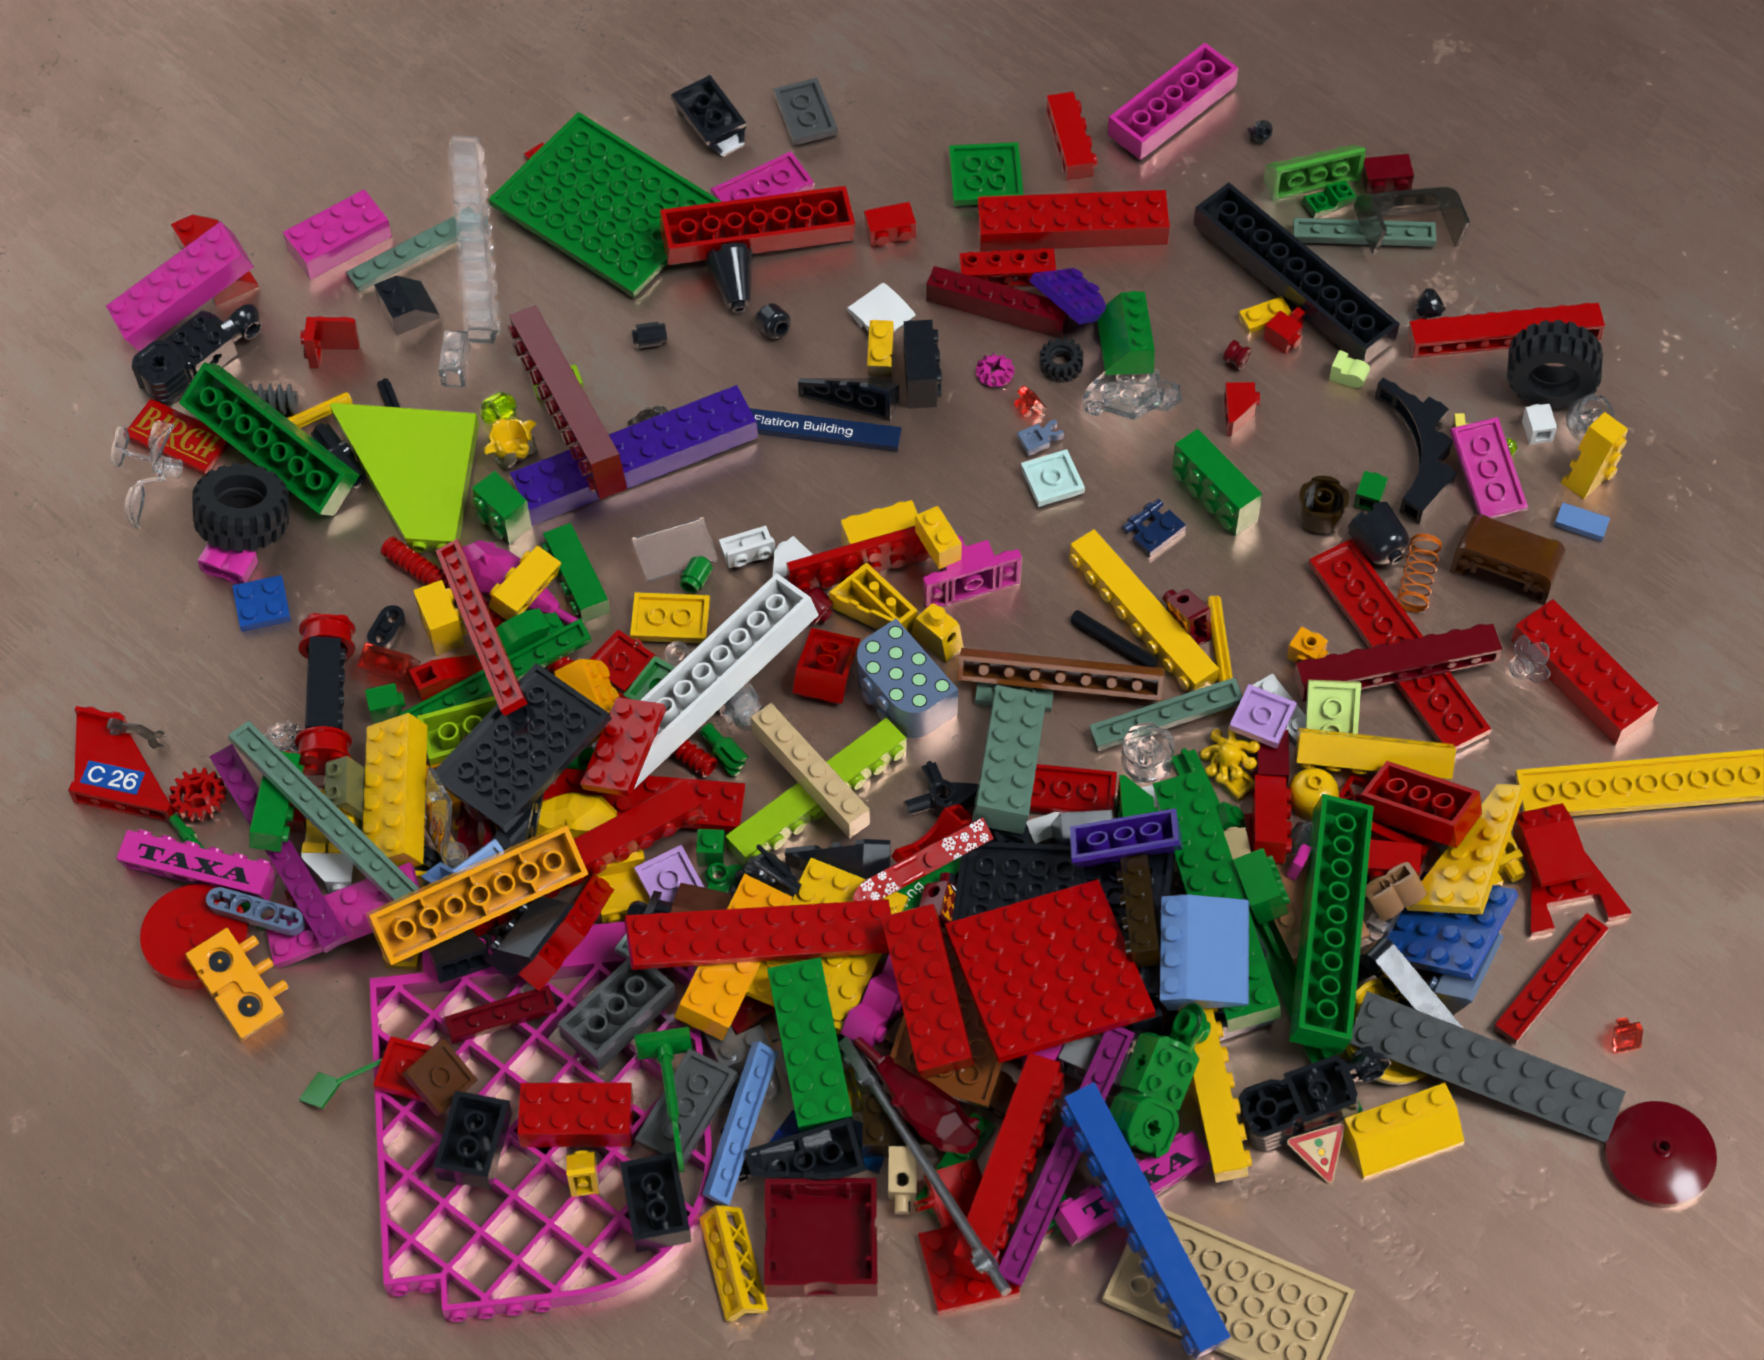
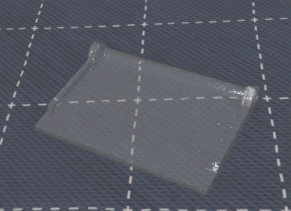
[632,517,719,582]

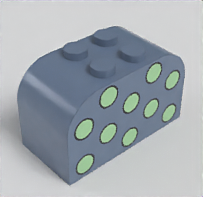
[857,619,958,738]

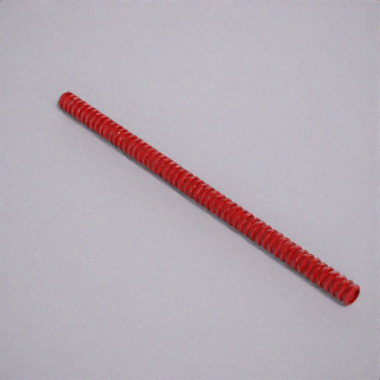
[381,536,717,778]

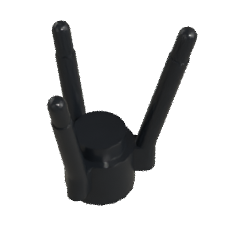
[752,844,802,901]

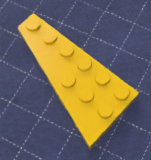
[1406,784,1525,915]

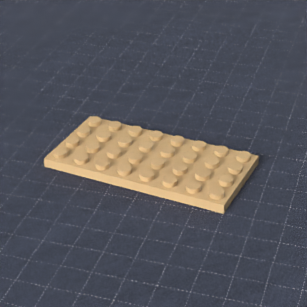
[1102,1208,1355,1360]

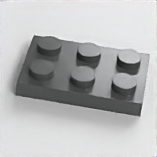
[773,78,838,146]

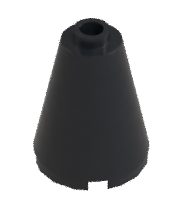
[706,243,753,313]

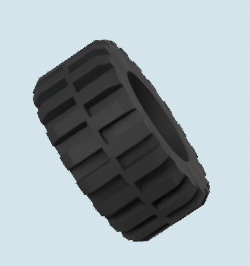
[1507,320,1603,409]
[192,463,289,552]

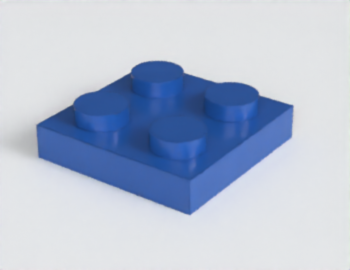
[232,575,291,632]

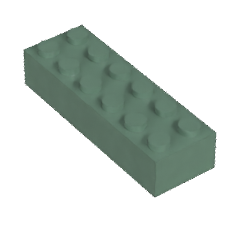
[972,685,1047,835]

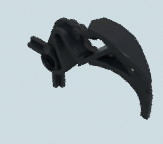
[904,761,1030,844]

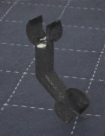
[106,718,166,749]

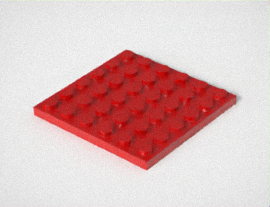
[945,879,1156,1063]

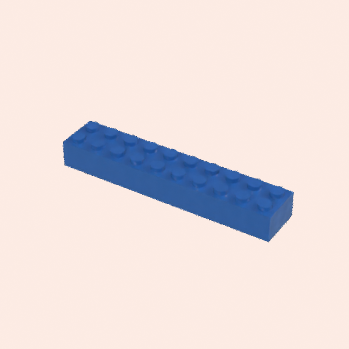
[1060,1082,1231,1360]

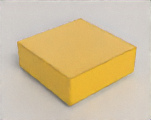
[1220,766,1254,803]

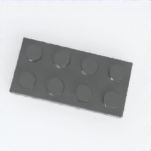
[635,1049,737,1166]

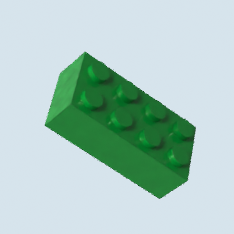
[1172,428,1262,536]

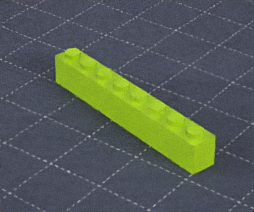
[725,717,906,866]

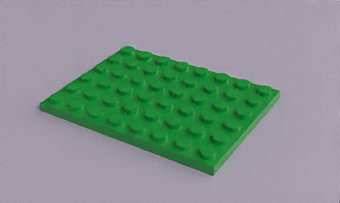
[488,112,722,298]

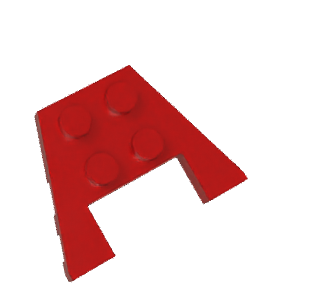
[1529,852,1631,937]

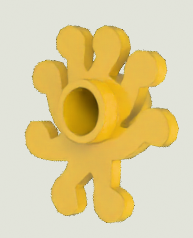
[1200,727,1260,784]

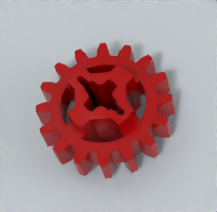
[169,768,227,823]

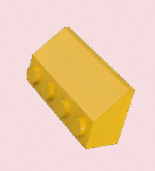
[1343,1083,1465,1179]

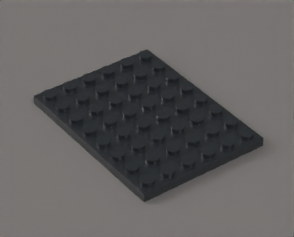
[952,842,1175,998]

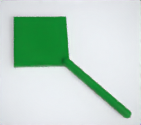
[298,1058,382,1109]

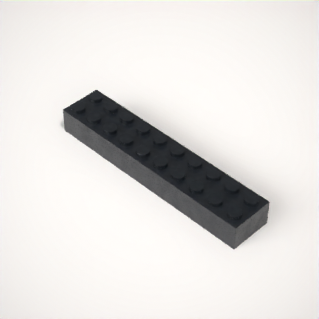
[1193,182,1400,363]

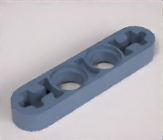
[206,887,306,936]

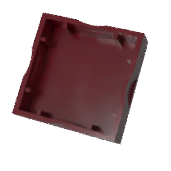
[764,1178,878,1297]

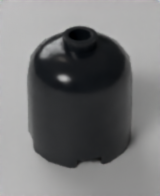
[1348,502,1410,565]

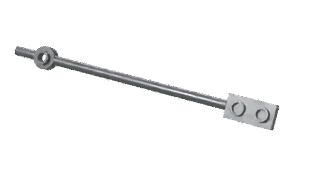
[838,1036,1011,1296]

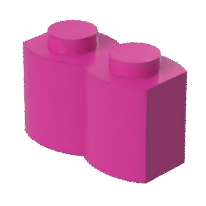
[198,543,258,584]

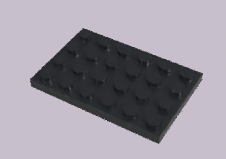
[430,663,612,833]

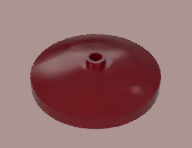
[1604,1101,1717,1208]

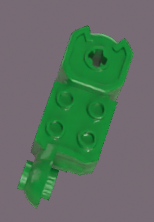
[1110,1003,1211,1159]

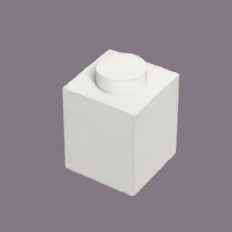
[1522,404,1557,445]

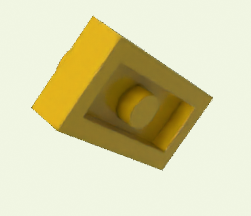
[1238,296,1292,334]

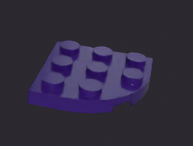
[1029,268,1106,324]

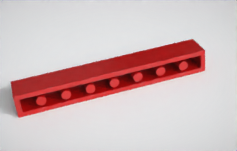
[1407,303,1605,358]

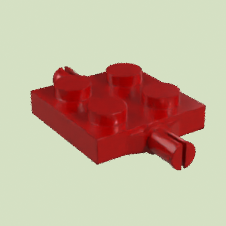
[914,1158,983,1228]

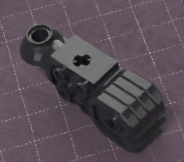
[131,304,262,405]
[1238,1046,1391,1151]

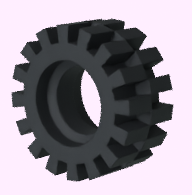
[1040,337,1083,383]

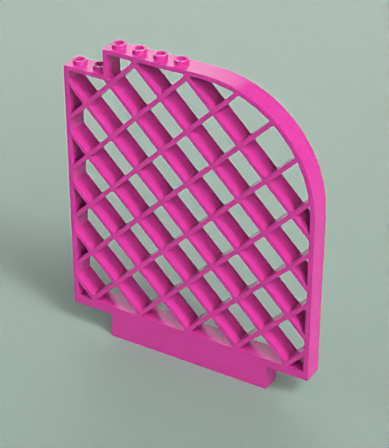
[370,921,713,1322]

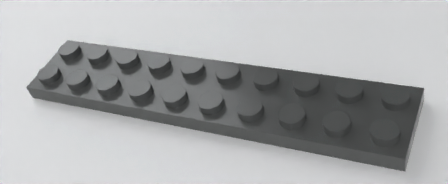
[1350,991,1626,1143]

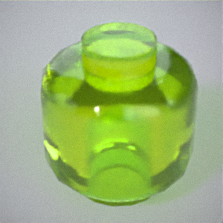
[481,392,517,426]

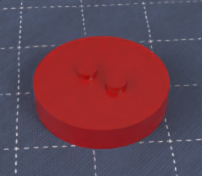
[140,884,251,990]

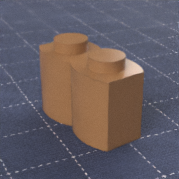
[1365,862,1427,921]

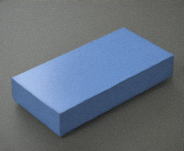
[1554,502,1610,542]

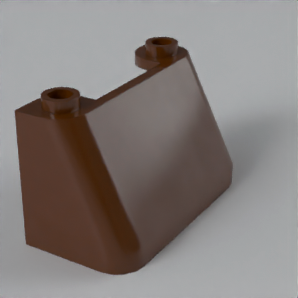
[1450,514,1566,605]

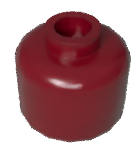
[804,588,834,625]

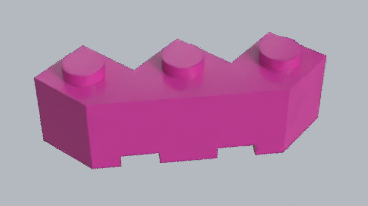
[841,954,903,1046]

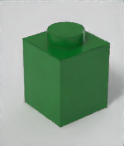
[1353,470,1388,512]
[365,683,406,724]
[696,829,726,867]

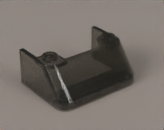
[1354,187,1470,255]

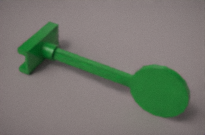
[634,1027,692,1173]

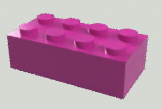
[283,189,392,280]

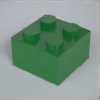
[472,471,532,545]
[1233,848,1291,925]

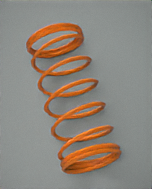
[1397,533,1442,612]

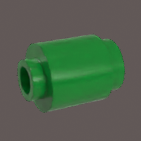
[679,556,713,594]

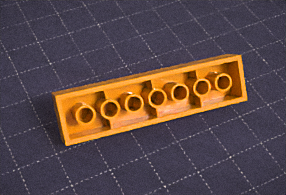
[365,824,589,965]

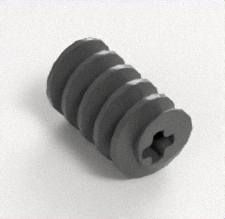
[248,383,298,415]

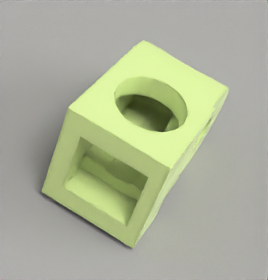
[1329,350,1370,388]

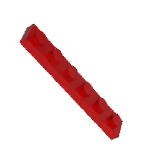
[1493,913,1609,1045]

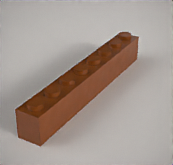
[957,648,1164,701]

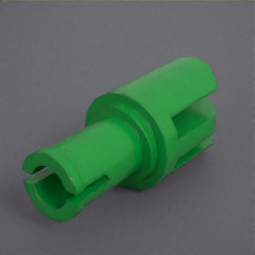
[700,723,749,776]

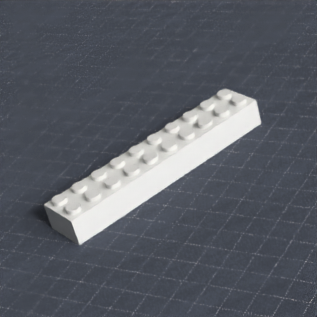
[592,573,818,789]

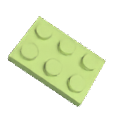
[1305,680,1361,734]

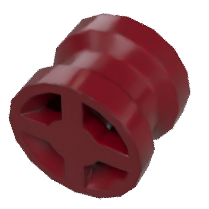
[1223,340,1252,370]

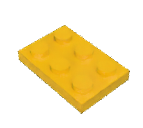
[630,592,710,643]

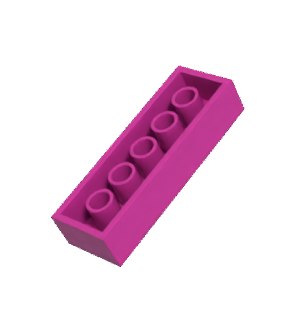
[1107,43,1238,161]
[106,221,254,351]

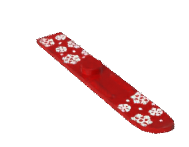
[852,817,994,901]

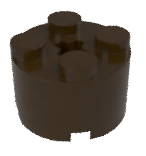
[1296,475,1349,533]

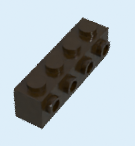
[1117,854,1161,968]

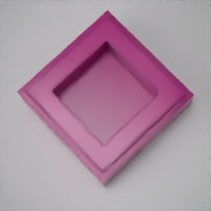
[1286,844,1312,881]

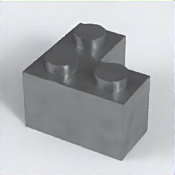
[701,1025,772,1076]

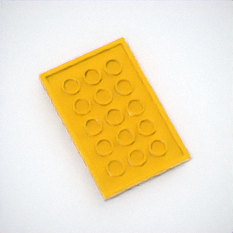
[746,858,908,1036]

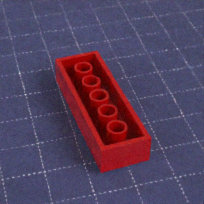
[1511,599,1659,746]
[881,903,976,1079]

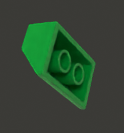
[1115,775,1159,819]

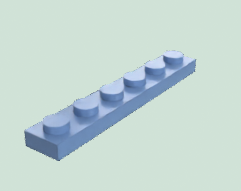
[702,1041,778,1206]

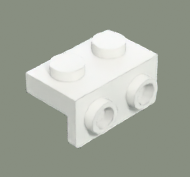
[719,526,776,569]

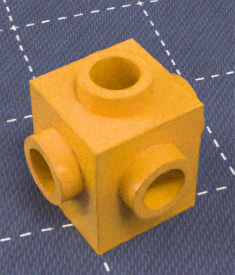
[1287,626,1329,663]

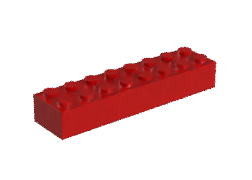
[659,186,856,265]
[977,190,1170,252]
[953,1053,1065,1283]

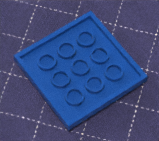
[1386,871,1519,980]

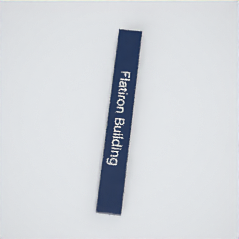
[750,408,902,452]

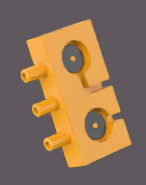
[186,928,289,1042]

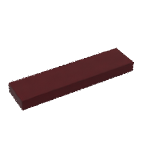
[444,985,557,1044]

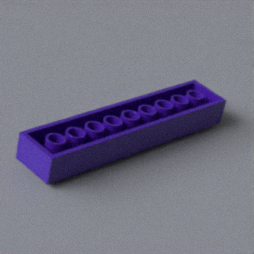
[510,385,758,526]

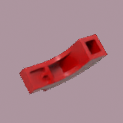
[891,804,973,863]

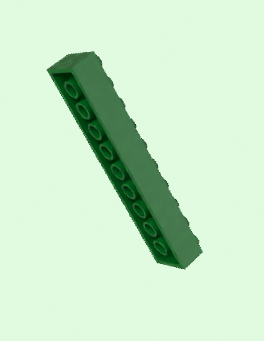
[1152,769,1281,1032]
[1289,794,1374,1054]

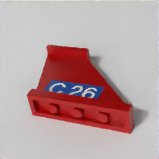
[68,706,175,823]

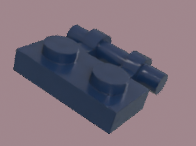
[1121,499,1186,558]

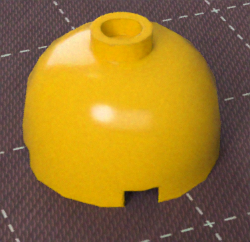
[1287,768,1339,821]

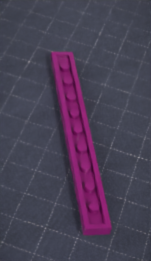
[209,744,349,953]
[998,1027,1135,1287]

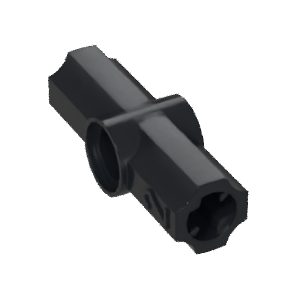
[311,423,367,488]

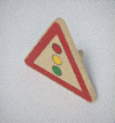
[1287,1123,1345,1183]

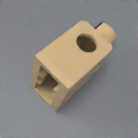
[888,1146,917,1214]

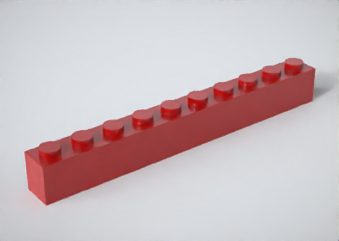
[471,780,704,937]

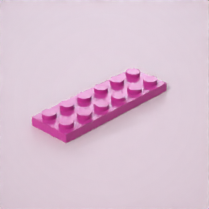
[264,862,419,969]

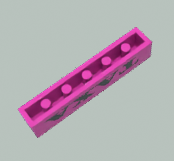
[116,829,278,901]
[1053,1131,1210,1246]

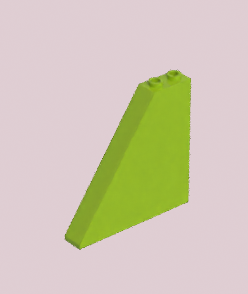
[330,403,479,553]

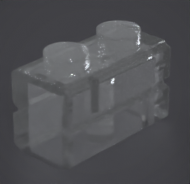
[438,330,471,387]

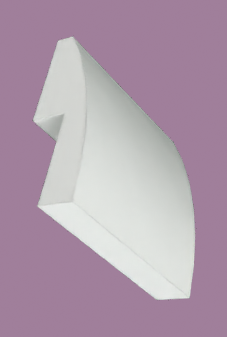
[846,282,916,332]

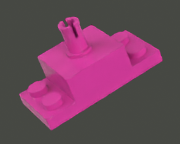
[923,535,1022,609]

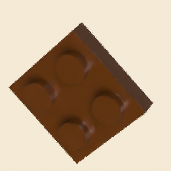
[402,1038,478,1116]

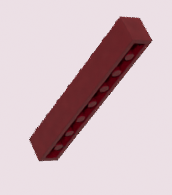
[1294,623,1503,702]

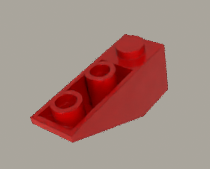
[409,654,483,702]

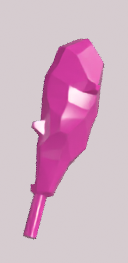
[463,540,584,624]

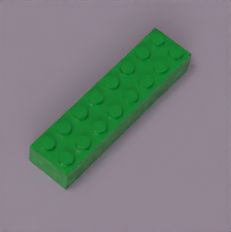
[179,362,360,516]

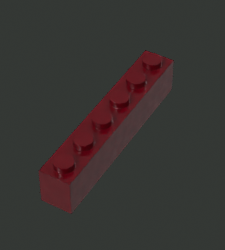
[926,266,1069,339]

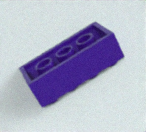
[1070,808,1183,868]

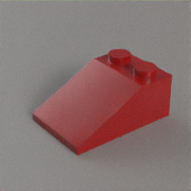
[792,628,860,704]
[1513,803,1592,887]

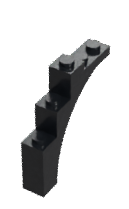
[1375,377,1457,525]

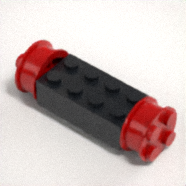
[295,613,356,776]

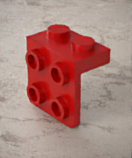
[300,316,360,369]

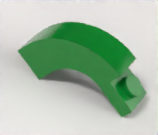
[475,608,564,665]

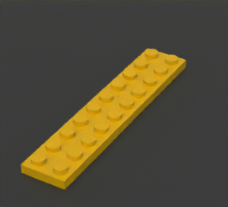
[1515,749,1764,816]

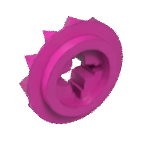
[976,352,1014,387]

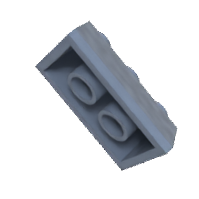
[1427,933,1504,1015]

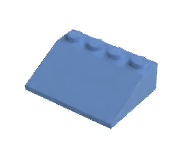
[1160,895,1249,1011]

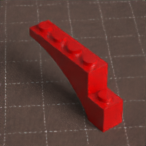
[519,874,614,991]

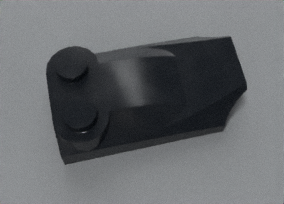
[671,75,747,156]

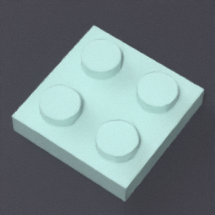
[1021,449,1085,507]

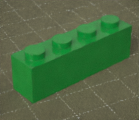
[541,523,610,623]
[249,751,304,852]

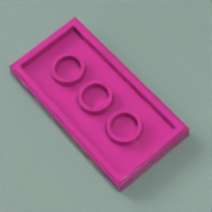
[710,151,814,202]
[1450,417,1528,519]

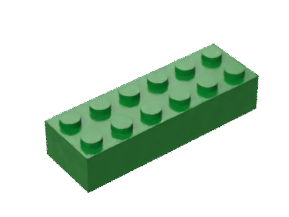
[767,957,854,1133]

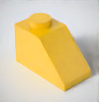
[566,1150,600,1197]

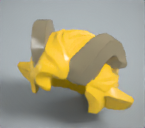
[484,418,538,470]

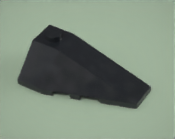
[785,839,891,880]
[745,1117,866,1179]

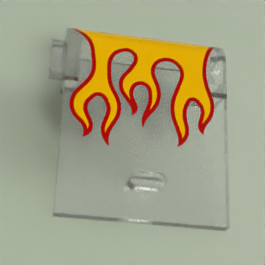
[424,767,468,867]

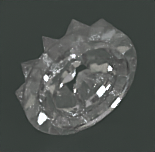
[264,720,302,753]

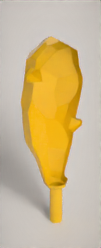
[453,792,618,839]

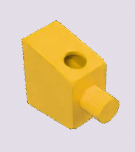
[911,603,963,663]

